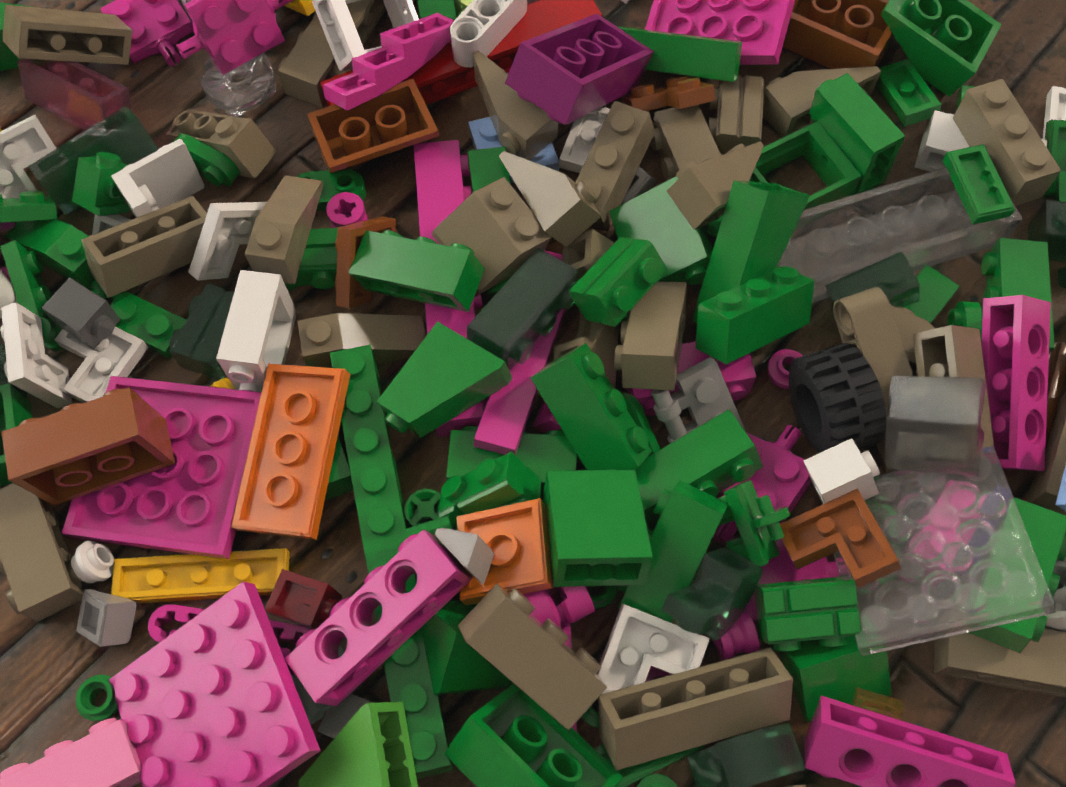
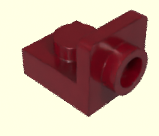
[265,569,342,630]

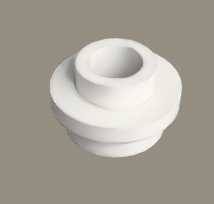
[71,541,114,583]

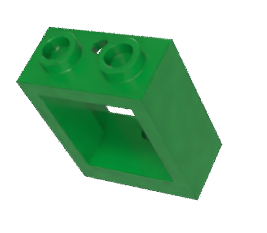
[749,121,861,225]

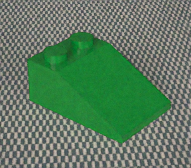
[881,0,1002,97]

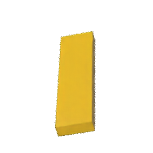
[111,548,290,604]

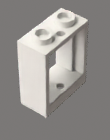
[312,0,419,71]
[216,270,297,392]

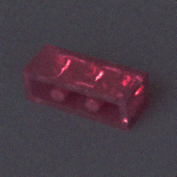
[17,58,134,142]

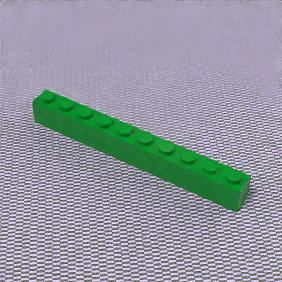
[330,344,455,779]

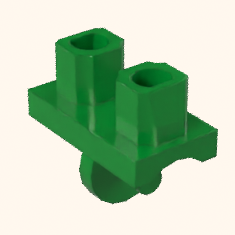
[719,480,790,569]

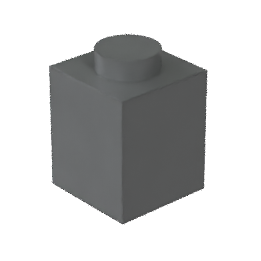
[42,277,120,349]

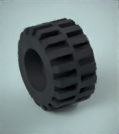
[789,343,887,453]

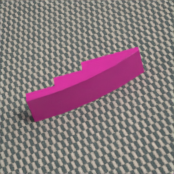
[323,13,454,110]

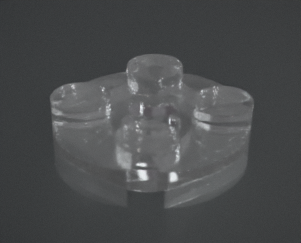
[201,53,276,116]

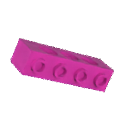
[976,295,1051,471]
[285,529,473,706]
[804,696,1016,787]

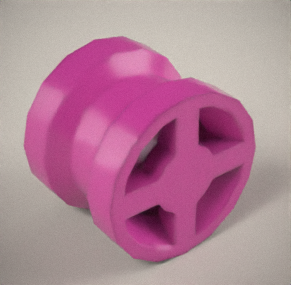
[326,192,368,228]
[710,609,760,661]

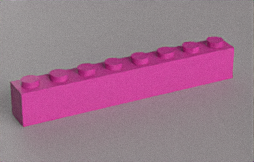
[414,140,490,437]

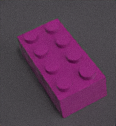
[505,14,654,125]

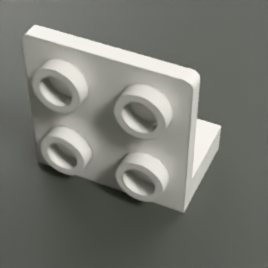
[111,139,205,218]

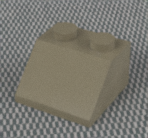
[432,177,552,295]

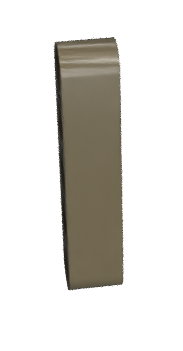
[833,287,944,496]

